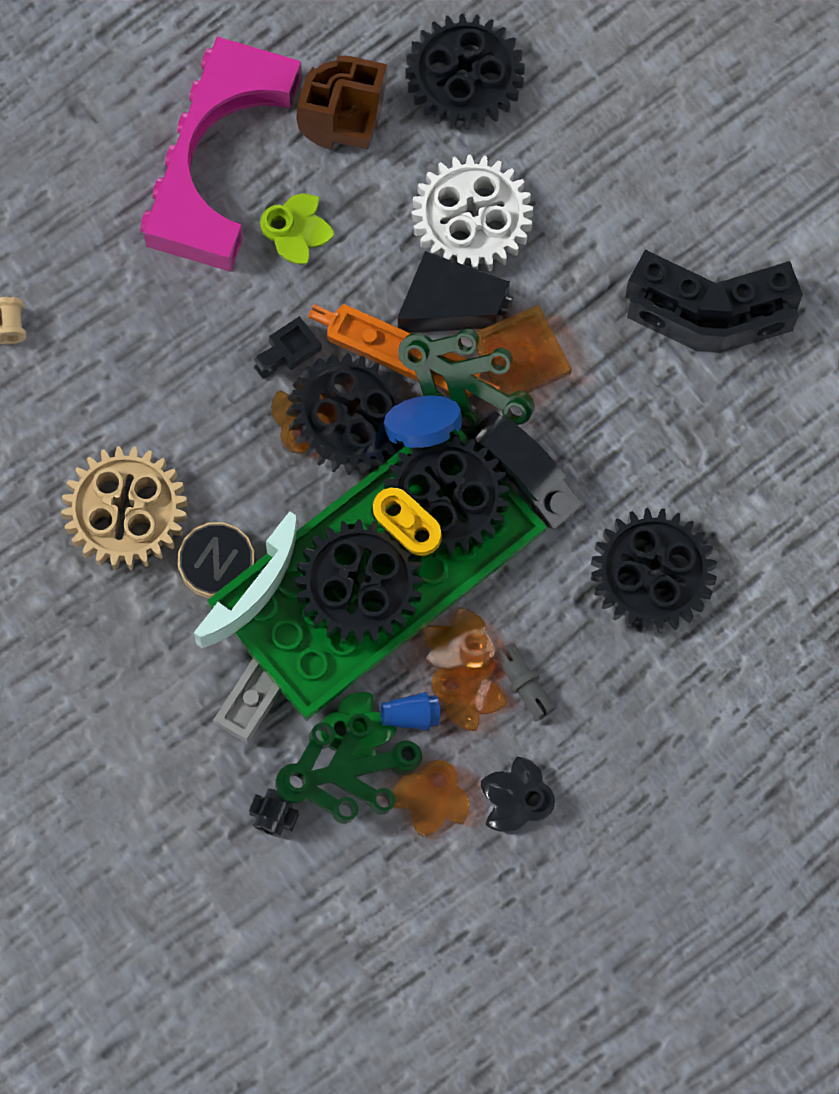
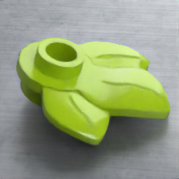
[260,193,334,265]

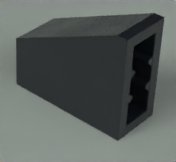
[398,251,514,333]

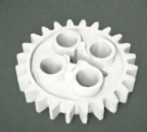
[412,155,533,272]

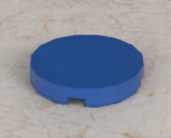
[384,395,462,448]

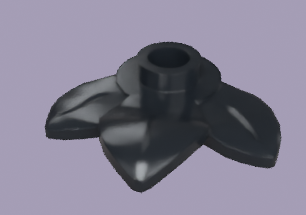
[480,757,555,832]

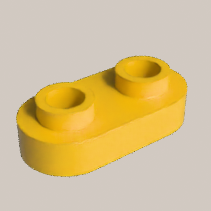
[373,488,442,556]

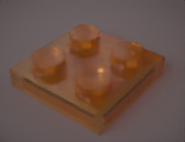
[470,305,572,395]

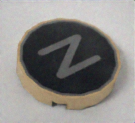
[178,522,255,599]

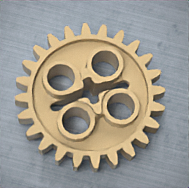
[61,446,188,570]

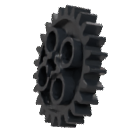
[405,13,525,130]
[286,353,407,475]
[384,434,509,558]
[590,508,717,634]
[295,519,423,646]

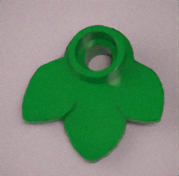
[319,692,397,761]

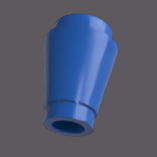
[380,692,440,731]

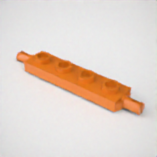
[308,304,500,398]

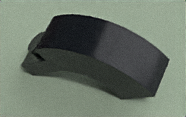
[466,411,582,529]

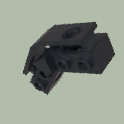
[625,249,803,353]

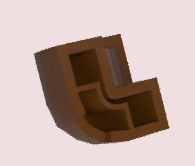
[296,55,387,150]

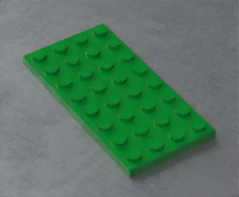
[207,429,547,721]

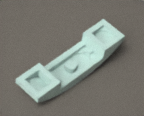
[194,511,297,648]

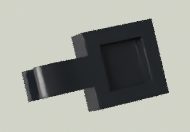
[254,316,322,379]

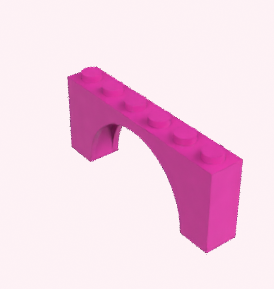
[140,36,302,272]

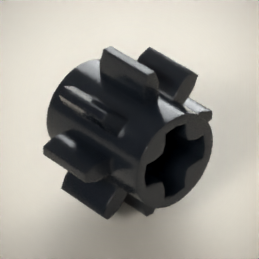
[248,788,299,837]

